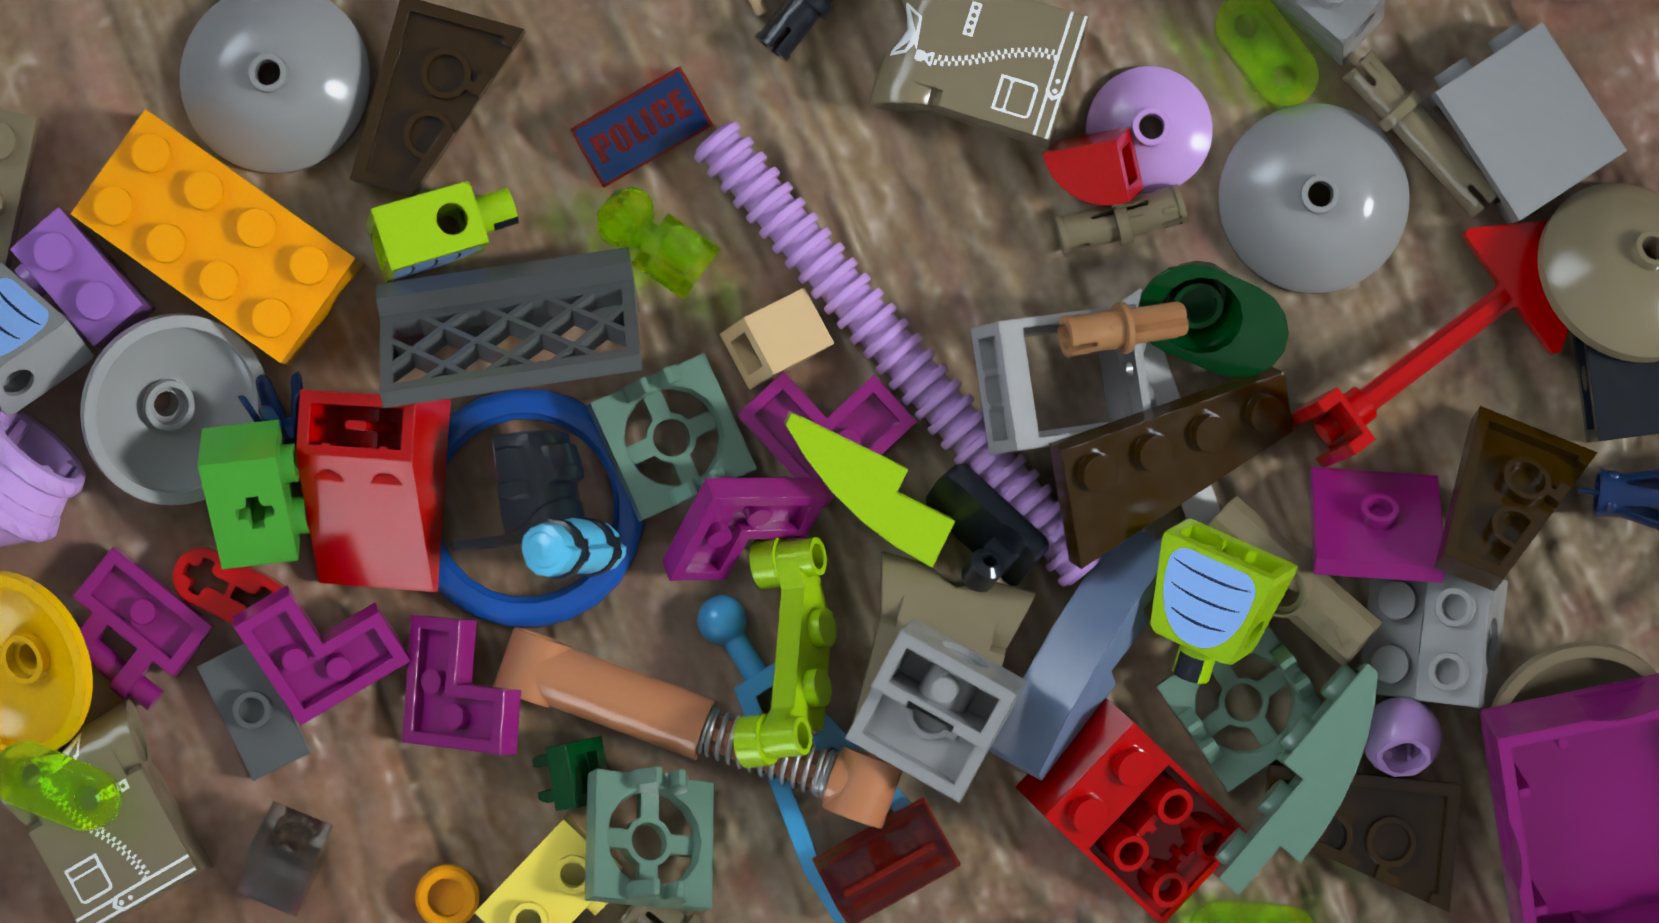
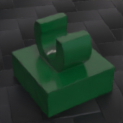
[532,736,607,811]

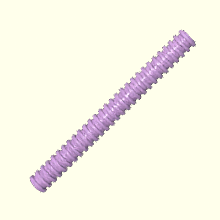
[694,121,1103,587]

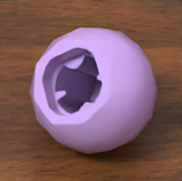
[1364,697,1443,777]

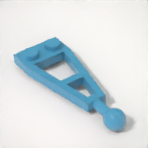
[697,595,941,923]

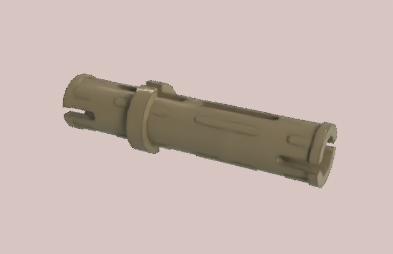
[1341,50,1497,218]

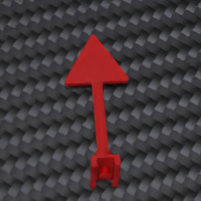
[1291,220,1569,468]

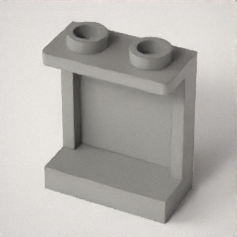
[1426,22,1627,224]

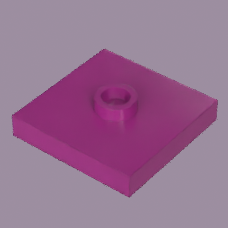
[1308,467,1445,583]

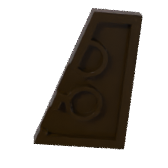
[350,0,526,197]
[1434,406,1598,591]
[1265,764,1462,912]

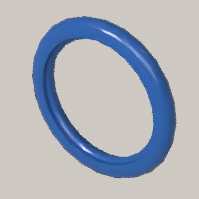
[438,388,645,628]

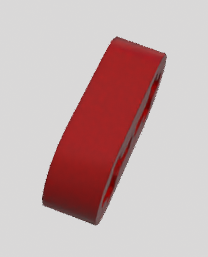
[172,547,285,624]

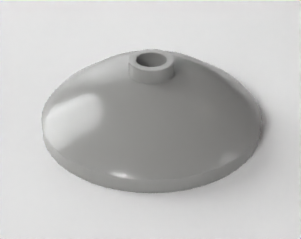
[180,0,371,174]
[1218,103,1409,294]
[80,313,265,505]

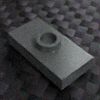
[197,643,313,781]

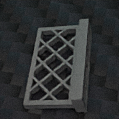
[376,247,643,408]

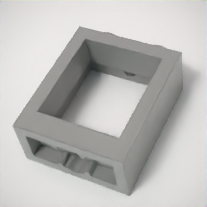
[971,304,1156,455]

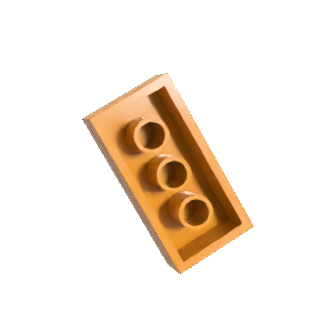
[70,109,365,366]

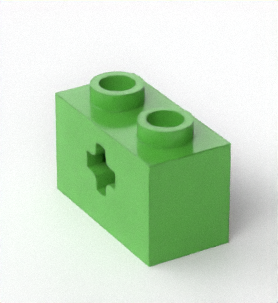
[198,419,310,569]

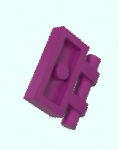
[73,547,216,711]

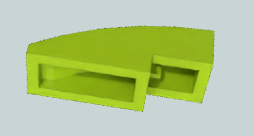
[784,410,955,568]

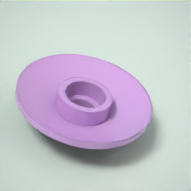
[1085,66,1213,193]

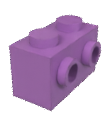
[10,207,156,349]

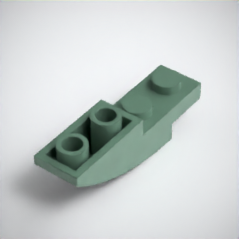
[1213,661,1378,895]

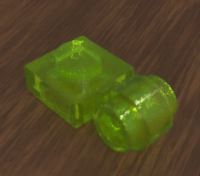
[597,187,721,300]

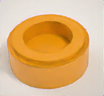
[415,863,481,923]

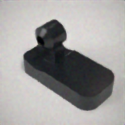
[926,464,1049,592]

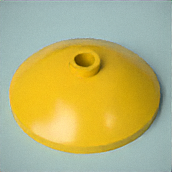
[0,571,93,760]

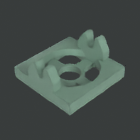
[587,353,757,522]
[1155,625,1322,792]
[585,766,714,912]

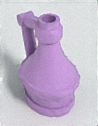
[0,411,86,548]

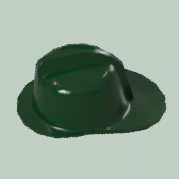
[1138,260,1289,378]

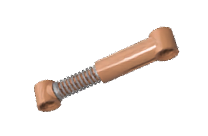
[493,626,903,829]

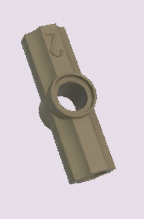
[1208,496,1382,665]

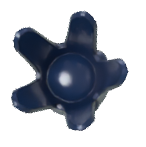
[238,372,303,447]
[1577,467,1659,531]

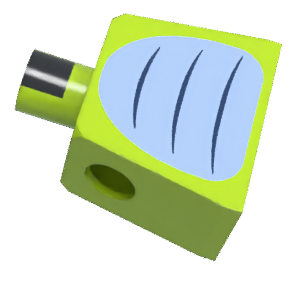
[366,181,519,283]
[1150,518,1298,684]

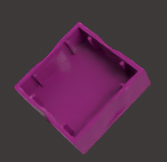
[1480,674,1659,923]

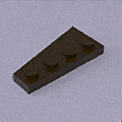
[1049,367,1293,569]

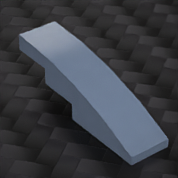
[990,531,1161,781]

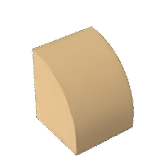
[720,287,835,390]

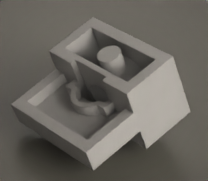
[1361,573,1508,708]
[845,618,1027,802]

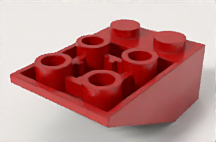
[296,389,451,592]
[1015,698,1247,923]

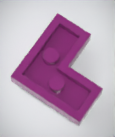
[737,371,917,508]
[662,476,828,581]
[232,585,410,726]
[402,615,521,755]

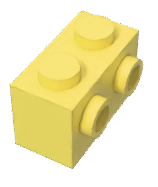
[475,815,623,923]

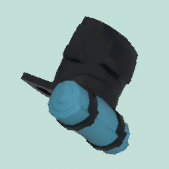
[451,429,627,579]

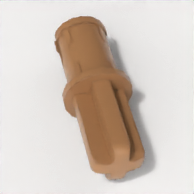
[1058,301,1189,357]

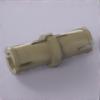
[1054,184,1188,256]

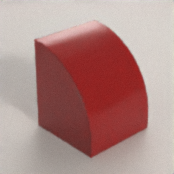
[1042,127,1143,205]

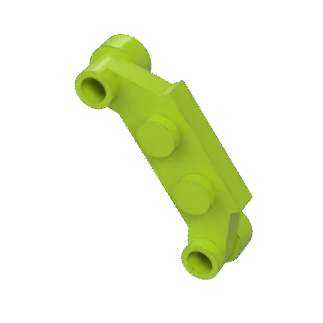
[733,537,836,768]

